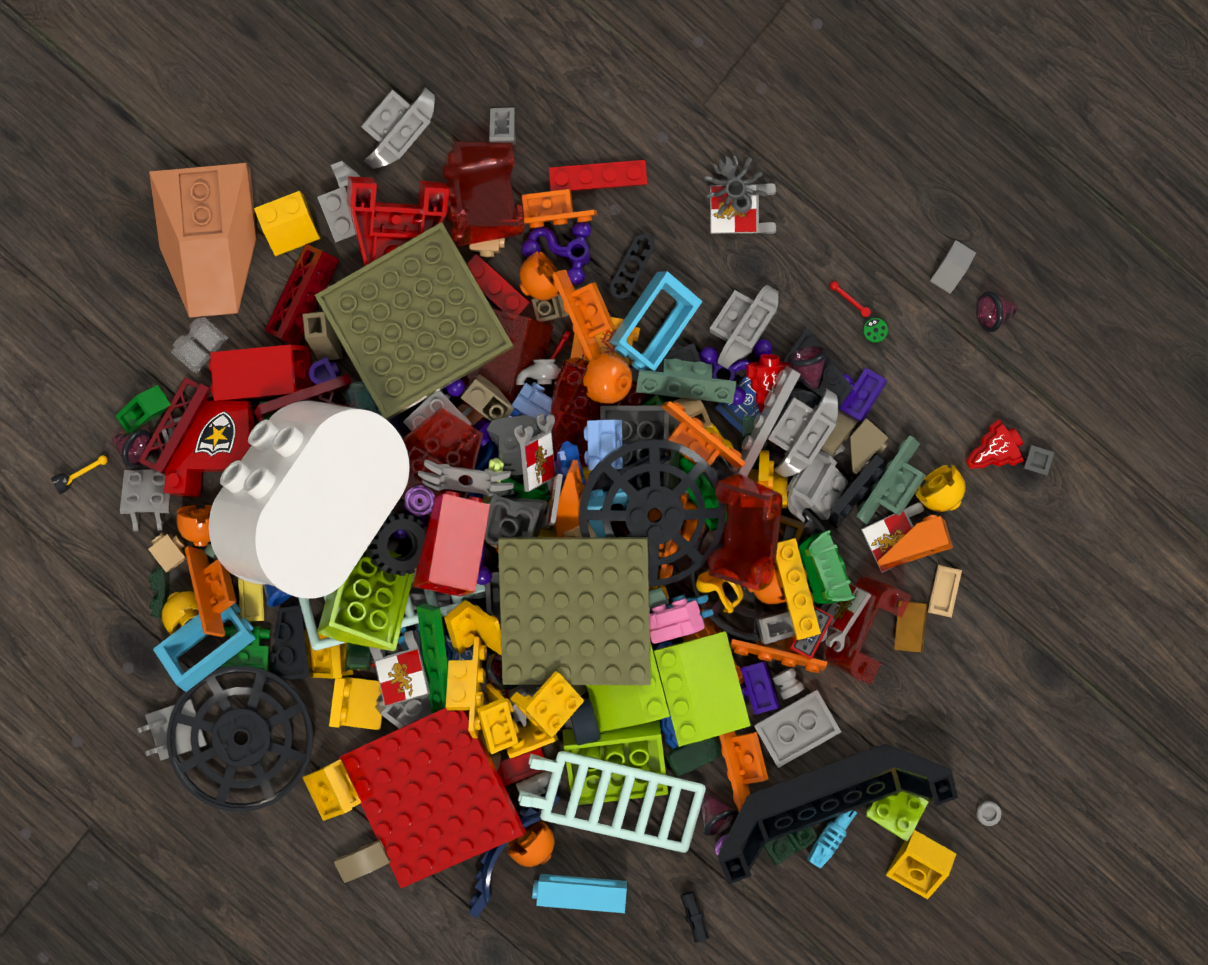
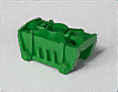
[798,530,855,604]

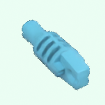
[807,810,858,868]

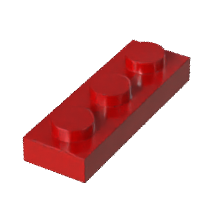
[466,254,530,321]

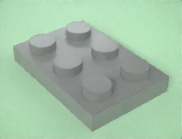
[754,689,841,768]

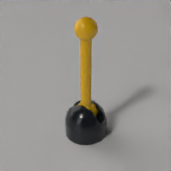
[51,455,108,495]

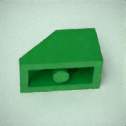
[116,385,171,436]

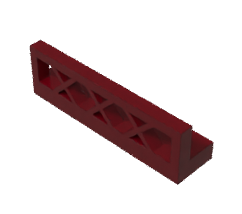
[265,244,339,345]
[254,374,355,423]
[138,377,211,476]

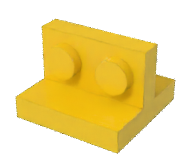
[738,450,788,509]
[309,628,353,679]
[302,759,361,821]

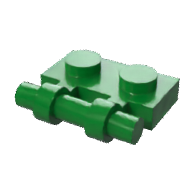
[219,625,271,670]

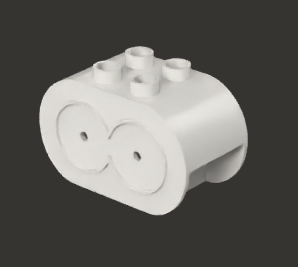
[209,401,409,599]

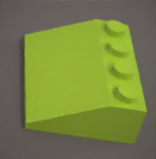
[317,548,415,651]
[654,631,751,746]
[586,641,670,732]
[563,720,669,805]

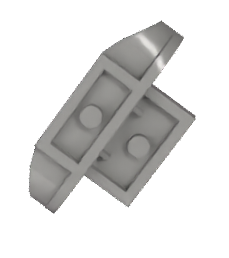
[360,87,435,169]
[317,161,360,243]
[710,285,778,369]
[767,388,838,477]
[787,444,848,523]

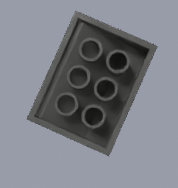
[600,406,679,504]

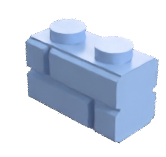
[512,382,568,433]
[584,420,623,470]

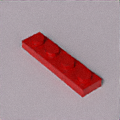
[549,160,647,191]

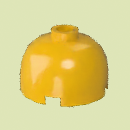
[916,465,966,512]
[161,591,199,635]

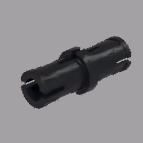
[680,891,709,943]

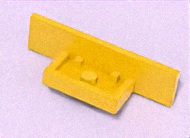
[772,538,821,640]
[446,637,487,738]

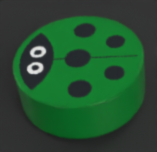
[863,318,888,343]

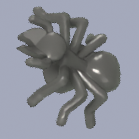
[704,155,767,215]

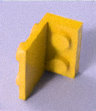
[444,600,502,656]
[510,671,584,738]
[329,676,382,730]
[477,683,519,754]
[507,719,558,758]

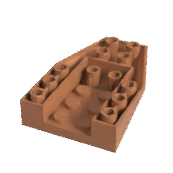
[149,163,257,318]

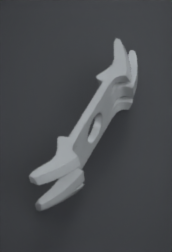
[418,459,514,498]

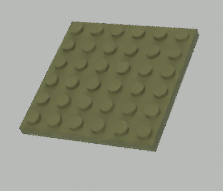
[315,222,514,420]
[498,537,651,685]

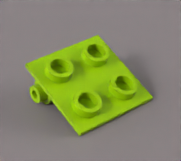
[865,792,928,842]

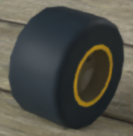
[569,698,600,745]

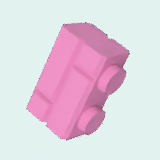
[650,598,705,644]

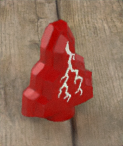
[746,354,792,413]
[965,419,1024,469]

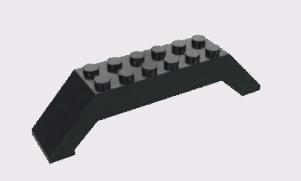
[717,744,958,884]

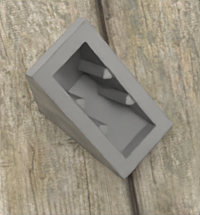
[489,107,516,146]
[930,240,976,294]
[756,611,795,644]

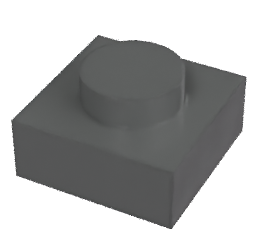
[1023,445,1055,476]

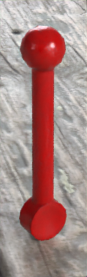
[829,281,871,317]
[549,330,571,360]

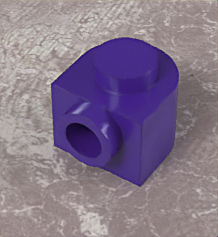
[309,357,340,386]

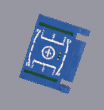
[715,376,761,437]

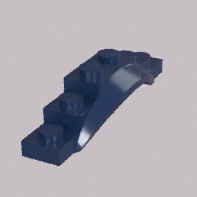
[469,793,560,918]

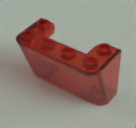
[443,142,525,246]
[708,474,783,591]
[825,577,912,685]

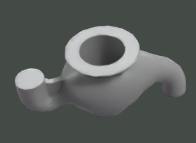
[516,360,574,385]

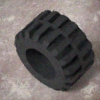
[366,512,427,576]

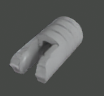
[516,771,562,796]

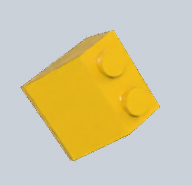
[254,191,320,256]
[886,830,956,899]

